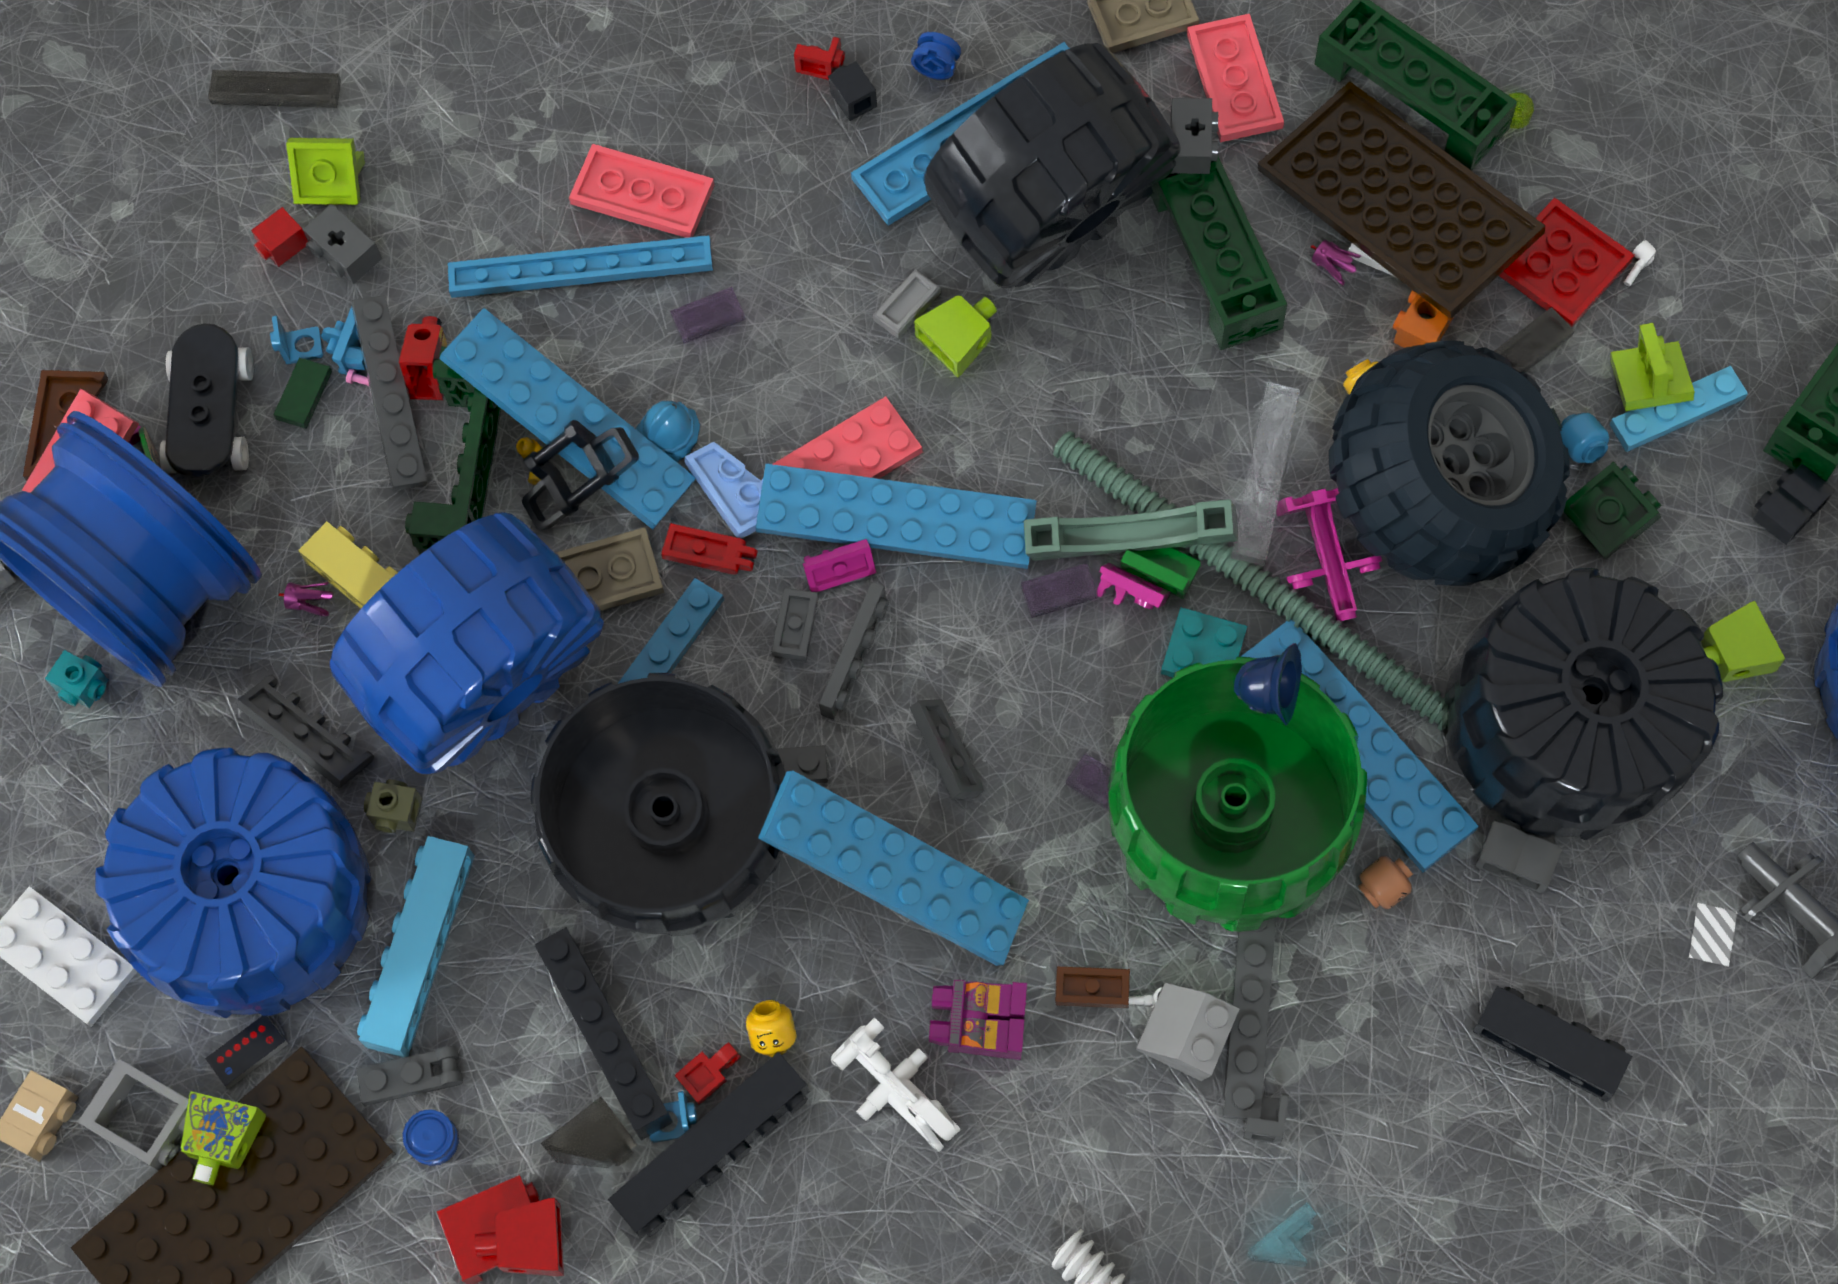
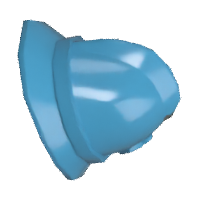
[636,401,700,462]

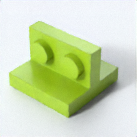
[286,138,365,205]
[1610,323,1695,411]

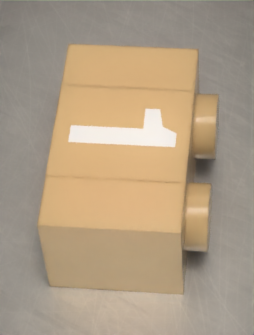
[0,1070,78,1162]

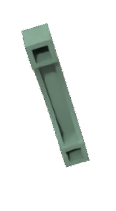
[1024,499,1238,561]

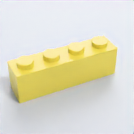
[298,521,398,609]

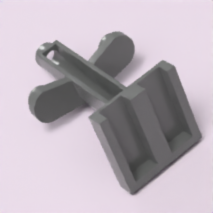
[1737,842,1838,979]

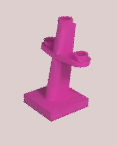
[1274,488,1382,621]

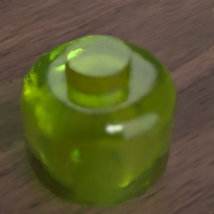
[1509,92,1534,129]

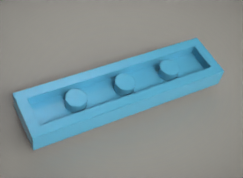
[1609,366,1748,452]

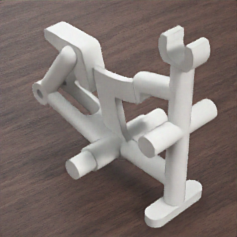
[831,1018,961,1152]

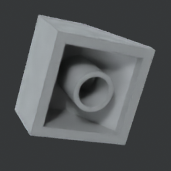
[1135,983,1239,1081]

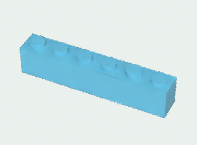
[357,836,475,1058]

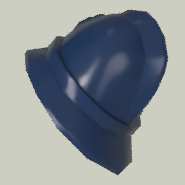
[1234,643,1302,725]

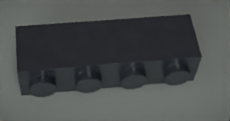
[1473,986,1633,1102]

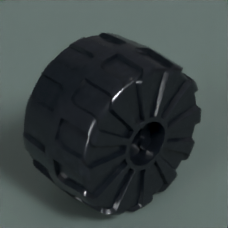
[923,43,1181,288]
[1444,568,1723,840]
[530,673,786,937]

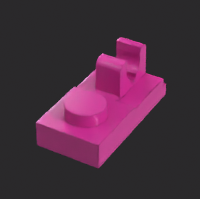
[803,539,877,592]
[1096,563,1170,610]

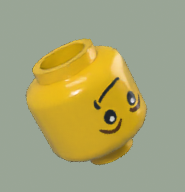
[746,1000,797,1057]

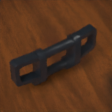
[522,420,639,530]

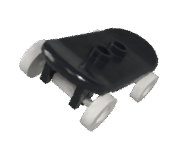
[159,323,254,477]

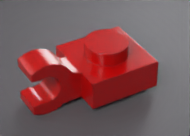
[674,1042,741,1105]

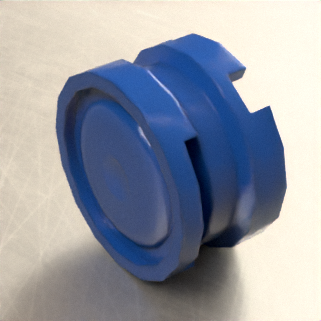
[911,32,961,80]
[402,1109,459,1166]

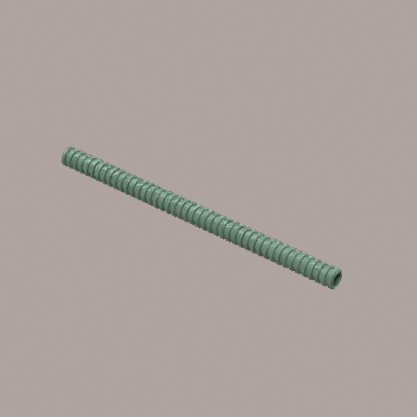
[1053,431,1448,731]

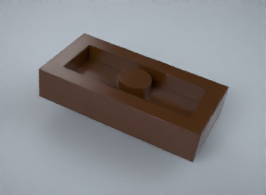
[1055,966,1130,1008]

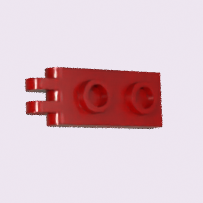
[661,523,758,575]

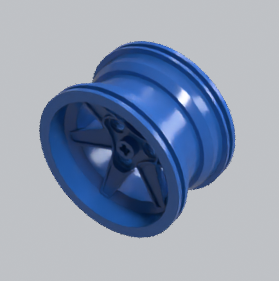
[0,411,262,687]

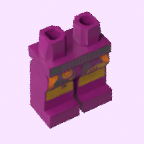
[929,980,1027,1060]

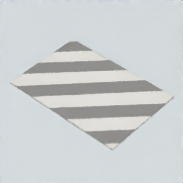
[1689,903,1737,967]

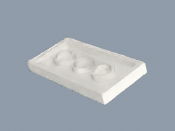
[0,886,137,1027]

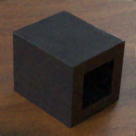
[828,61,877,121]

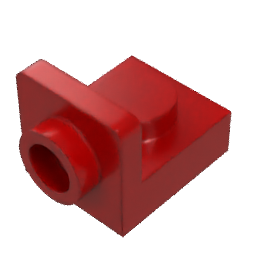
[794,37,845,80]

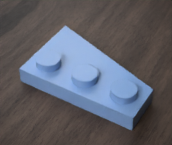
[685,442,763,539]

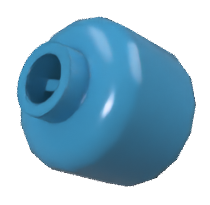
[1560,413,1609,463]

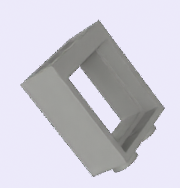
[77,1059,188,1171]

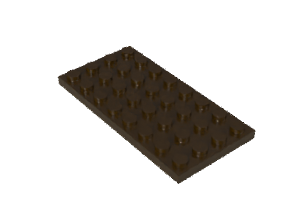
[1257,81,1545,319]
[70,1046,396,1284]

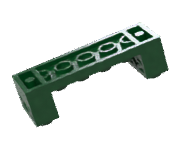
[1314,0,1518,171]
[1151,157,1287,350]
[1763,343,1838,482]
[405,346,501,555]

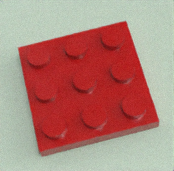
[1499,197,1634,328]

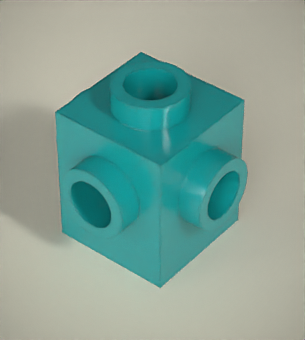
[45,650,109,709]

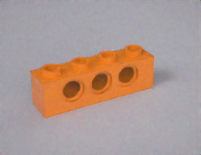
[1392,290,1454,348]

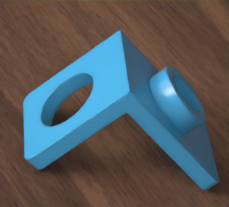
[270,316,324,365]
[650,1091,697,1143]

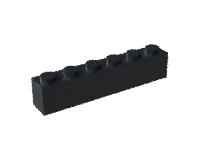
[535,927,673,1141]
[608,1052,810,1239]

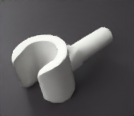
[1623,240,1656,287]
[1129,987,1162,1008]

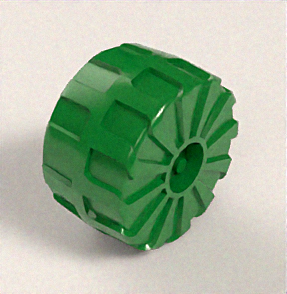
[1108,657,1367,932]

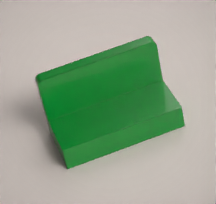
[1121,548,1201,599]

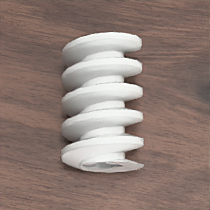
[1052,1229,1125,1284]

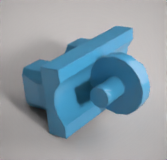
[321,306,366,375]

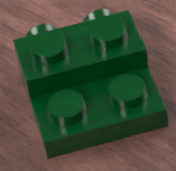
[1564,461,1662,559]

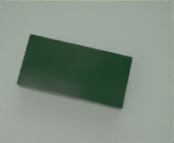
[273,357,332,429]

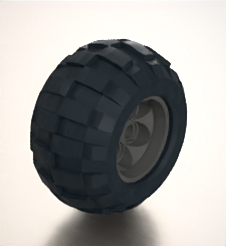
[1329,340,1570,586]

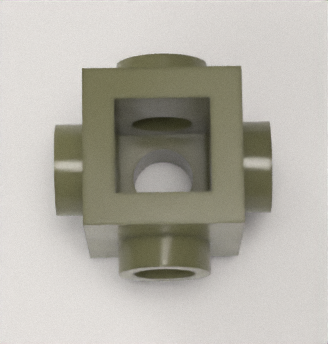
[364,779,422,833]

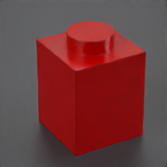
[251,207,308,267]

